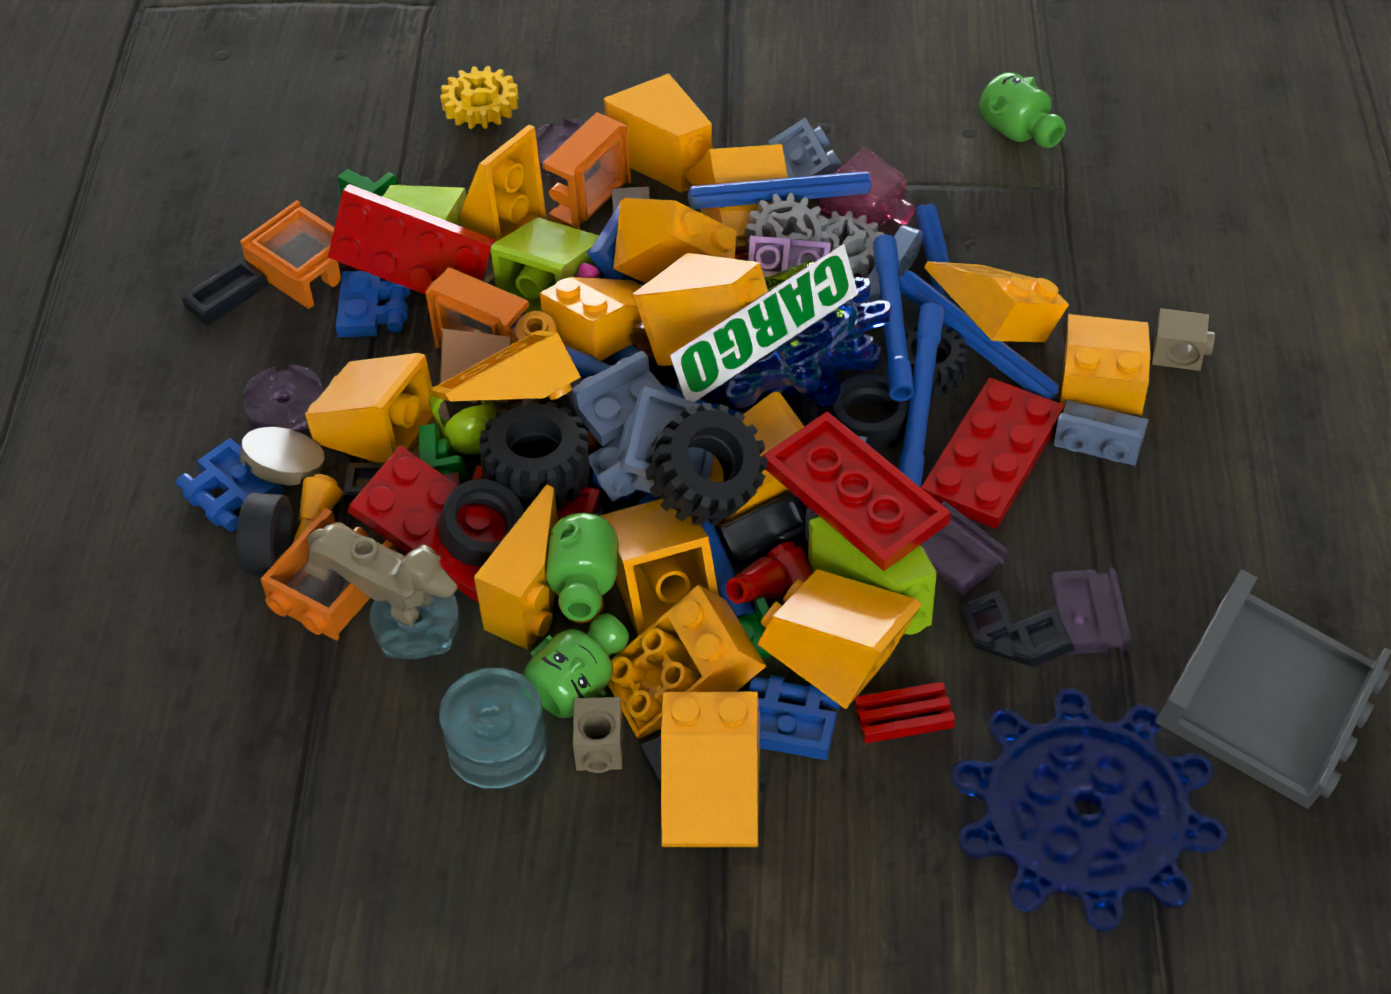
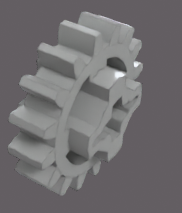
[744,193,830,251]
[807,211,884,278]

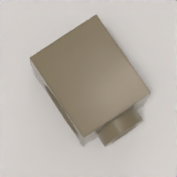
[1152,308,1215,371]
[573,697,623,773]

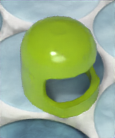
[429,395,498,455]

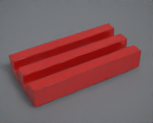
[854,682,955,743]

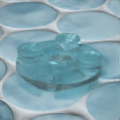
[369,594,460,659]

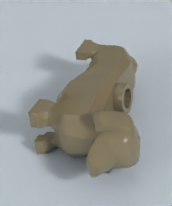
[305,522,458,627]

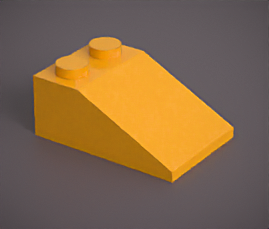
[460,125,547,242]
[924,261,1069,342]
[540,277,643,361]
[1060,314,1150,416]
[429,330,581,401]
[474,484,558,650]
[661,692,760,847]

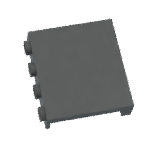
[1155,569,1391,809]

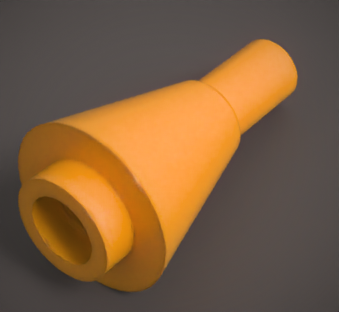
[515,311,556,340]
[292,474,343,544]

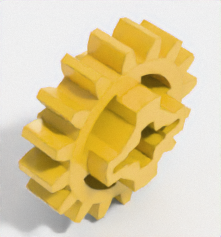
[440,66,519,129]

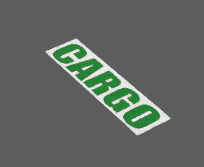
[670,244,858,402]

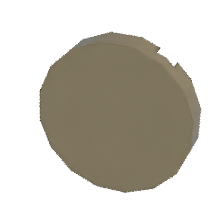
[239,427,325,486]

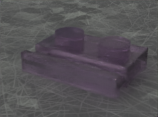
[921,501,1008,595]
[1050,569,1131,655]

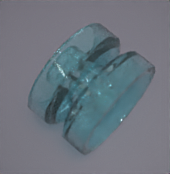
[439,668,547,788]

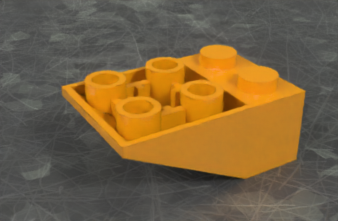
[608,584,766,739]

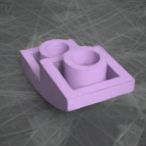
[748,236,831,279]

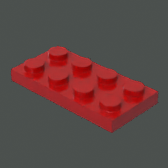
[327,184,496,295]
[921,377,1065,529]
[762,411,951,571]
[348,445,507,604]

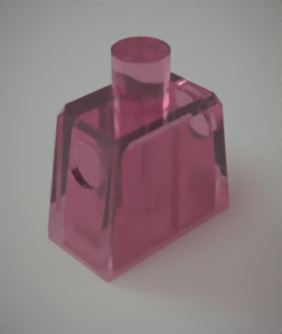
[820,147,915,228]

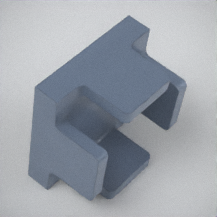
[616,386,715,497]

